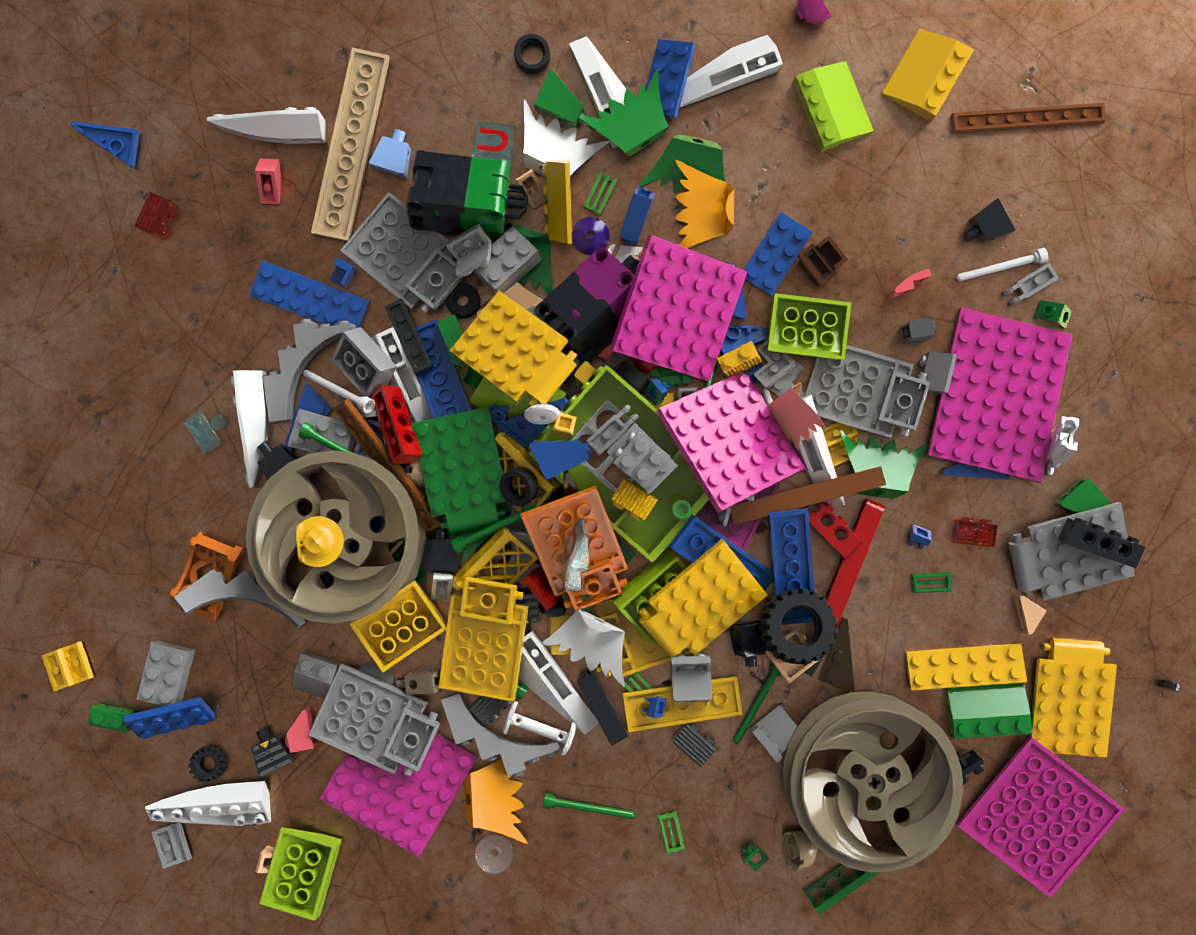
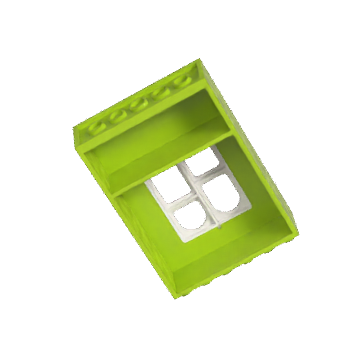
[528,365,709,563]

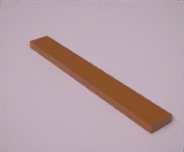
[951,103,1106,134]
[332,398,443,532]
[730,466,886,525]

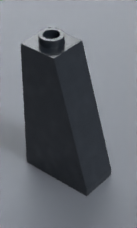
[577,670,628,746]

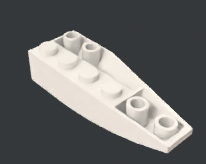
[680,35,783,108]
[569,36,626,149]
[207,107,326,144]
[371,327,433,423]
[231,371,270,488]
[790,395,845,508]
[519,630,599,734]
[145,781,271,826]

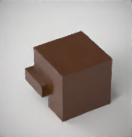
[797,236,848,286]

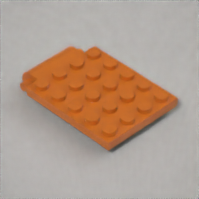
[521,485,628,611]

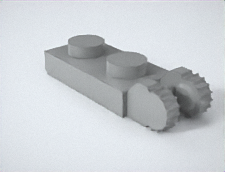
[1003,263,1059,306]
[586,404,639,455]

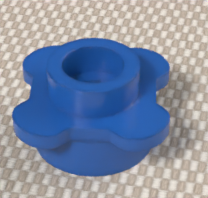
[490,403,509,423]

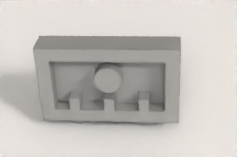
[750,705,797,762]

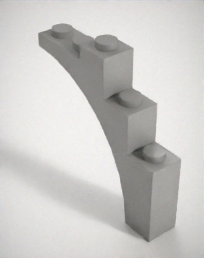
[263,319,356,423]
[173,569,305,630]
[441,692,561,777]

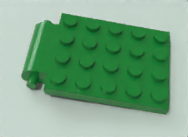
[412,407,507,534]

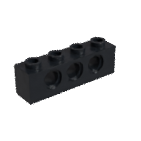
[1058,517,1145,568]

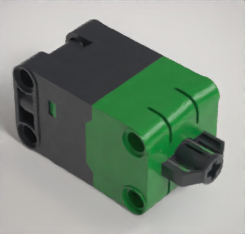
[406,150,528,239]

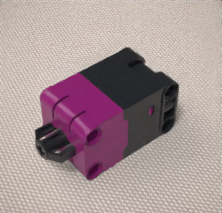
[535,248,640,365]

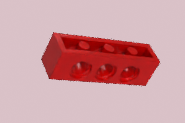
[371,385,423,464]
[797,502,862,560]

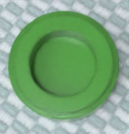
[672,499,692,520]

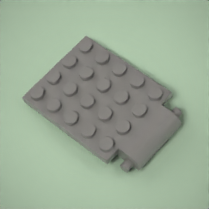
[340,192,464,313]
[805,345,931,439]
[1009,502,1135,601]
[309,663,440,776]

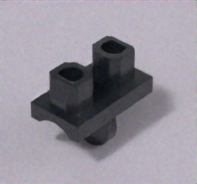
[956,750,984,785]

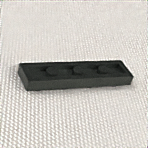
[384,298,434,375]

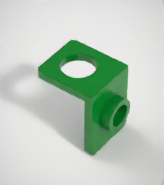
[1035,300,1072,329]
[740,842,769,871]

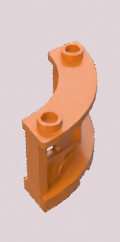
[169,531,243,623]

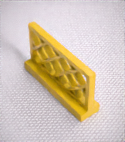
[495,432,561,511]
[452,527,539,591]

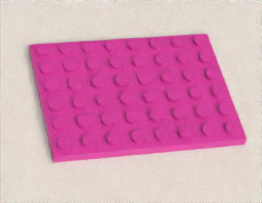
[927,308,1072,483]

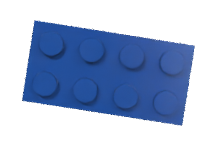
[645,39,695,119]
[744,212,813,297]
[124,697,215,739]

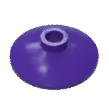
[572,217,610,255]

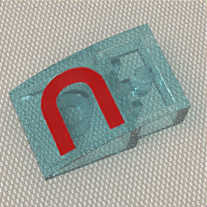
[472,122,516,169]
[561,518,589,591]

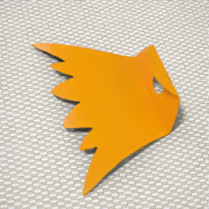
[675,160,734,249]
[463,758,528,844]

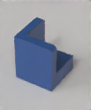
[330,257,357,289]

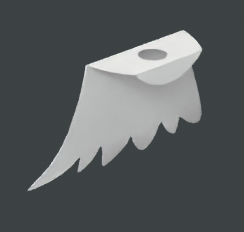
[523,100,609,178]
[542,609,625,687]

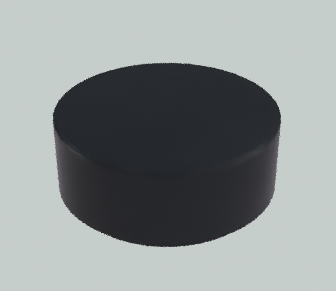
[1159,679,1181,693]

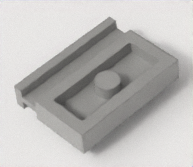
[152,822,192,869]

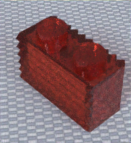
[134,192,176,239]
[952,517,998,548]

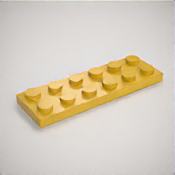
[905,643,1027,691]
[623,676,743,732]

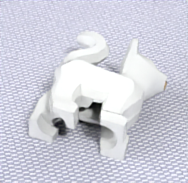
[1046,416,1079,476]

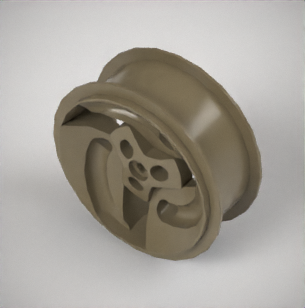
[245,450,426,624]
[783,691,963,873]

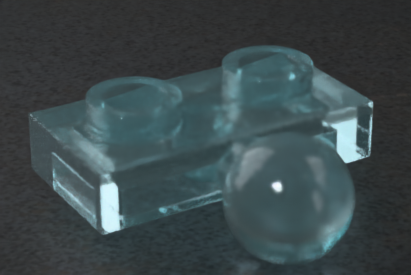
[184,411,226,454]

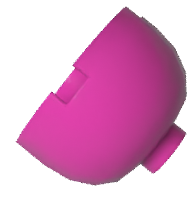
[796,0,832,24]

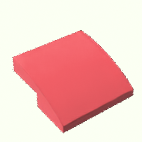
[886,268,931,299]

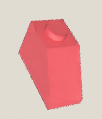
[255,158,281,205]
[285,707,317,753]

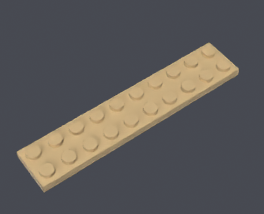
[311,48,390,242]

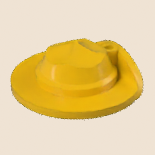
[296,516,344,567]

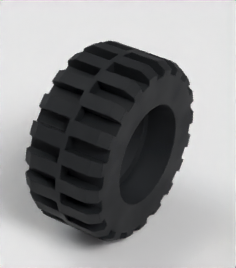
[759,589,838,664]

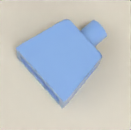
[369,129,411,179]

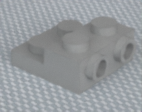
[613,431,670,488]

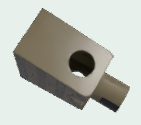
[396,669,442,695]

